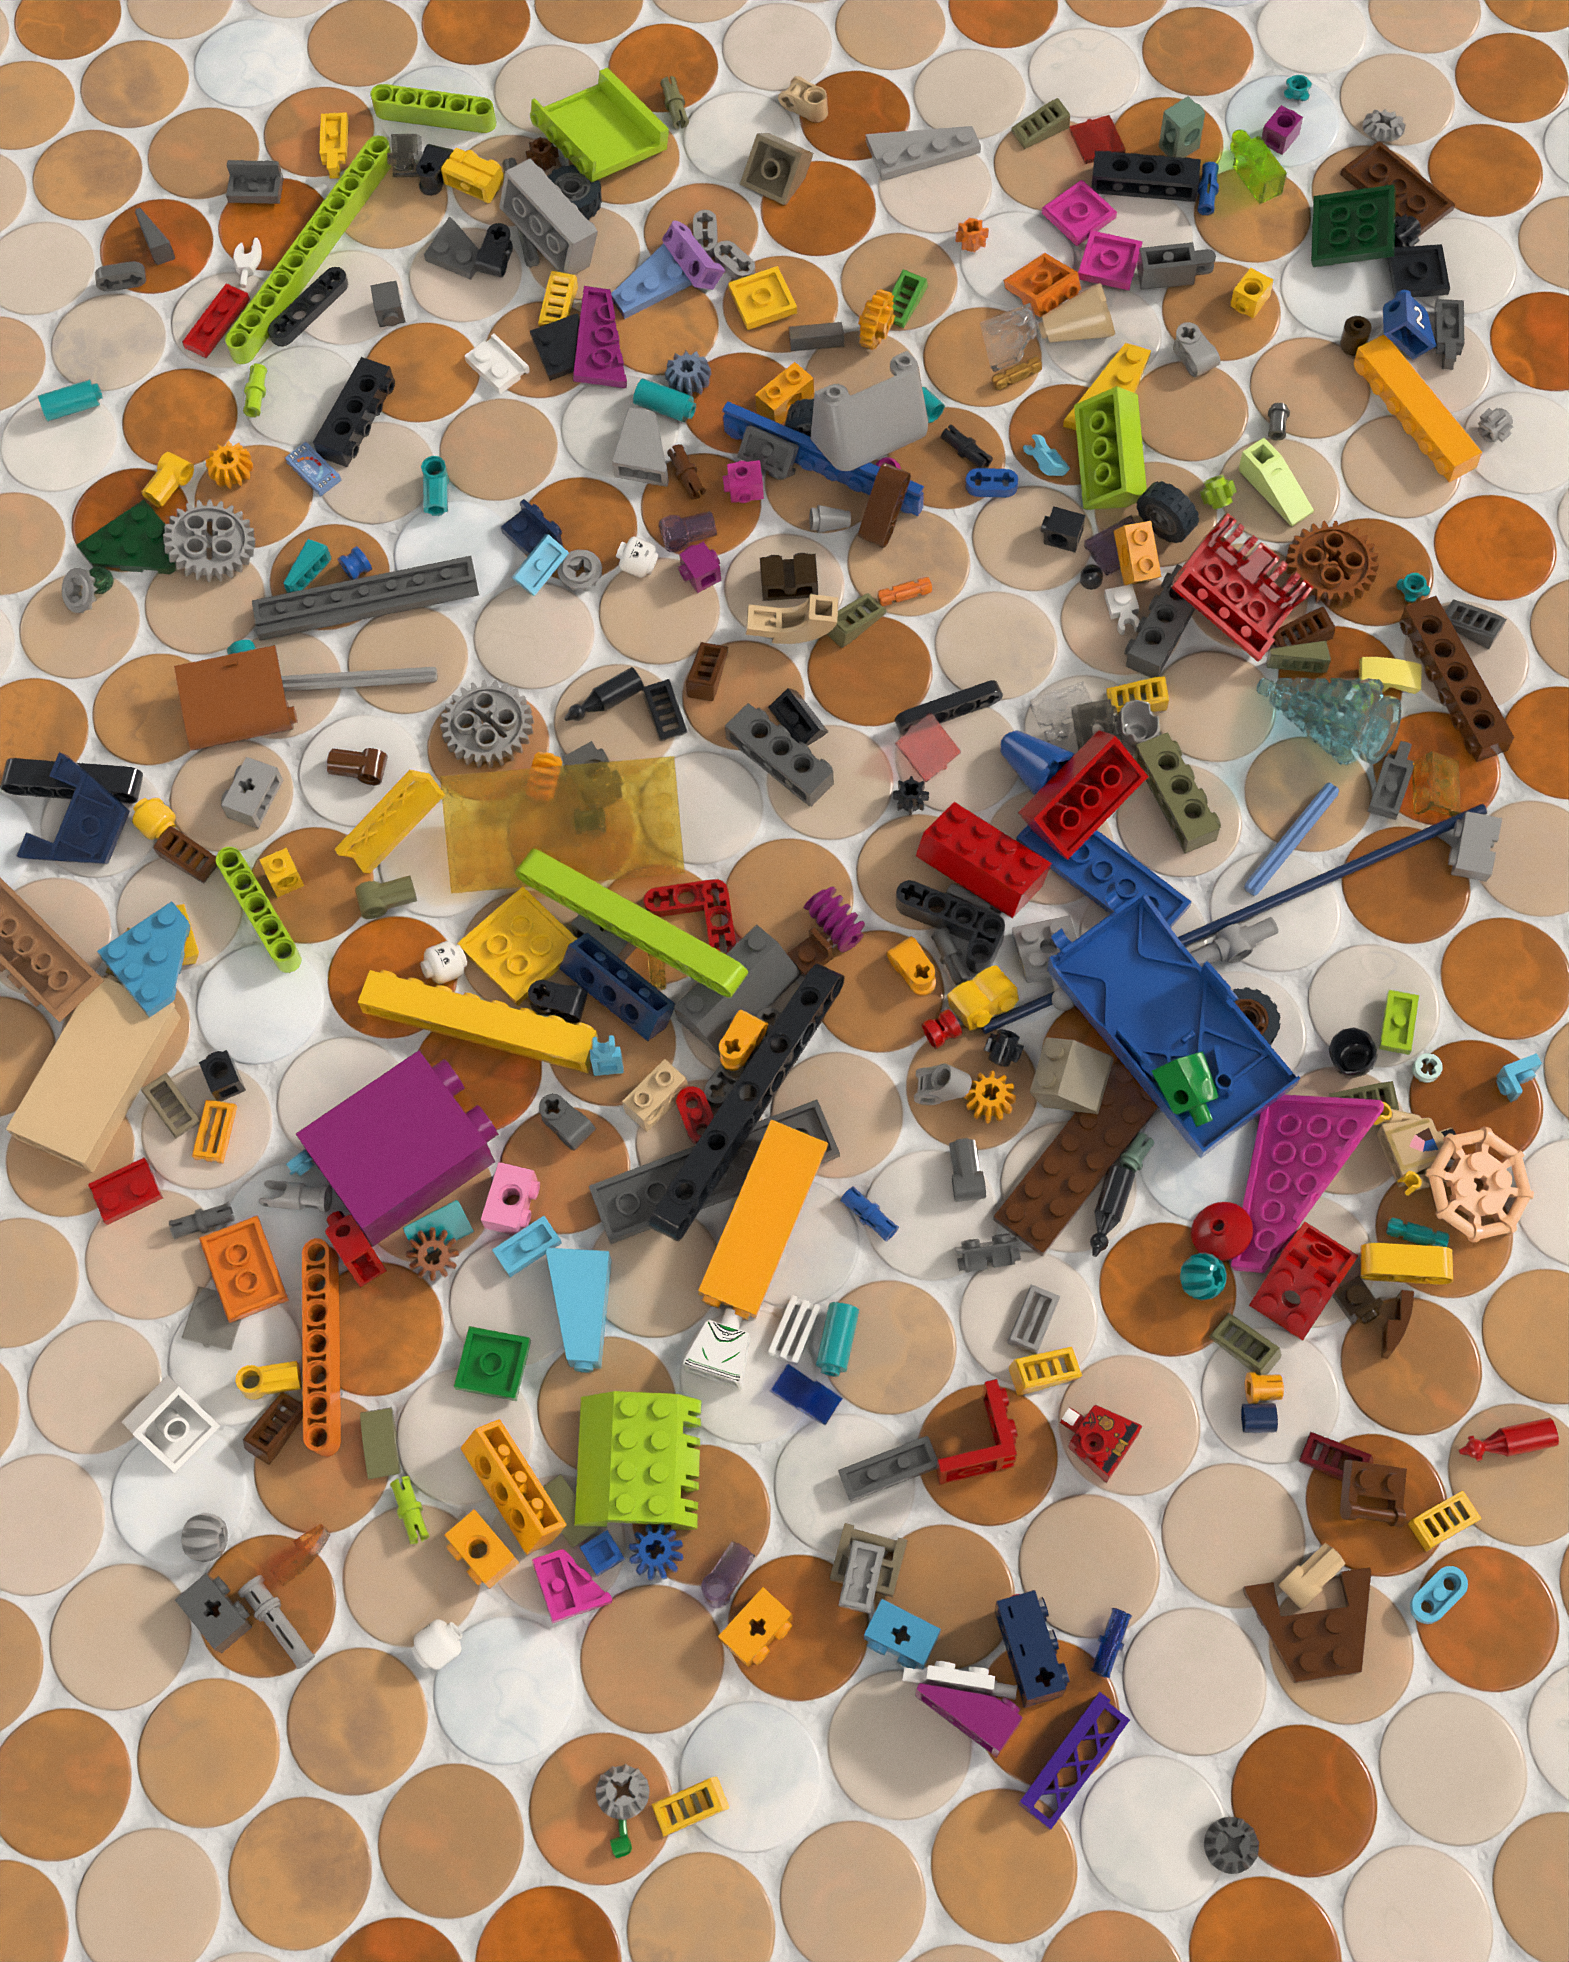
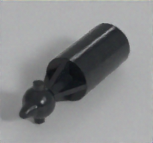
[564,667,644,721]
[1090,1165,1135,1257]

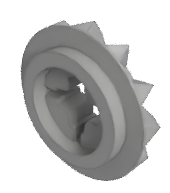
[1363,109,1406,142]
[557,550,602,591]
[62,568,98,613]
[596,1763,649,1820]

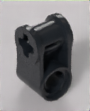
[416,144,454,196]
[475,223,513,277]
[528,980,588,1023]

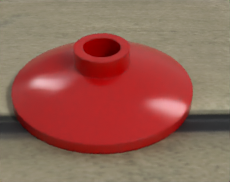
[1191,1202,1253,1261]

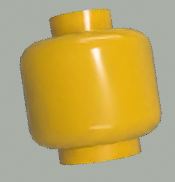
[132,797,176,840]

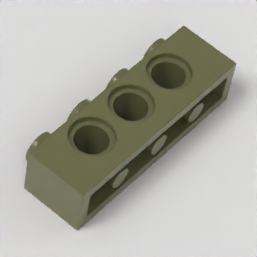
[1134,732,1221,854]

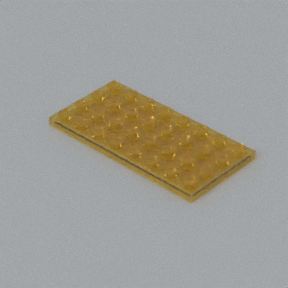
[440,756,685,893]

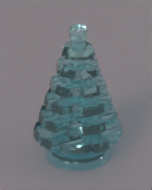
[1256,677,1402,765]

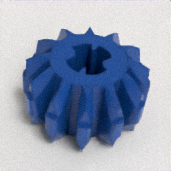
[629,1524,684,1581]

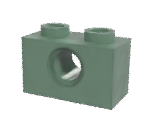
[1159,96,1205,158]

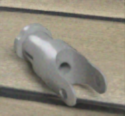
[259,1180,332,1212]

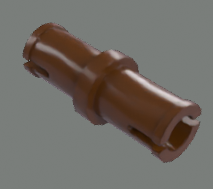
[667,444,706,499]

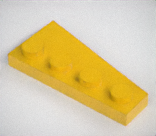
[1063,342,1151,430]

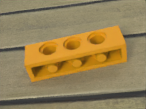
[460,1419,567,1555]

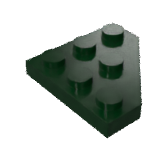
[76,499,177,574]

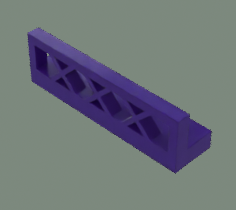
[1018,1692,1130,1830]

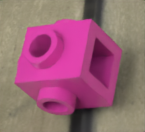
[723,460,764,503]

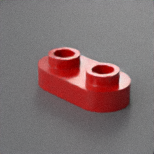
[676,1086,714,1144]

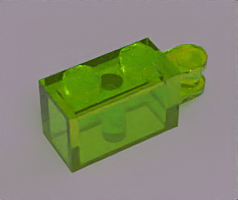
[1230,129,1287,204]

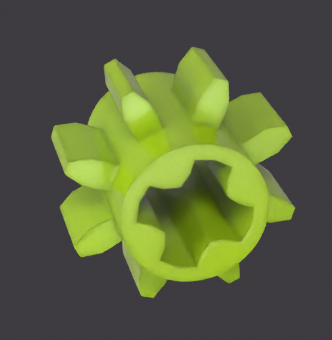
[1200,475,1237,509]

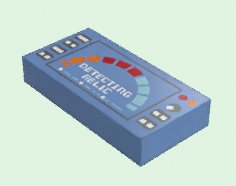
[285,442,342,497]

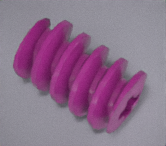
[803,886,865,952]

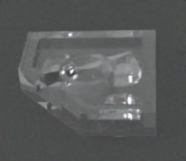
[980,303,1039,372]

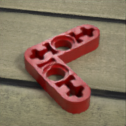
[644,879,736,954]

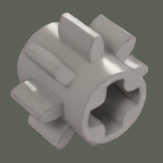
[1478,408,1513,442]

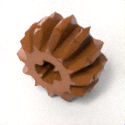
[406,1227,459,1281]

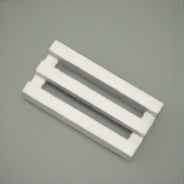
[768,1295,821,1365]

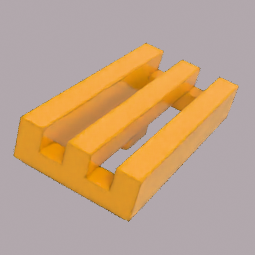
[192,1100,237,1164]

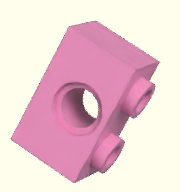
[481,1162,540,1235]

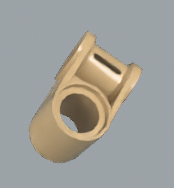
[778,76,828,122]

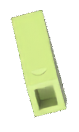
[1238,438,1314,527]

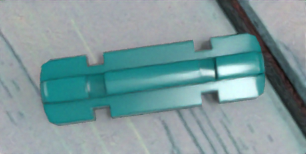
[1386,1217,1449,1247]

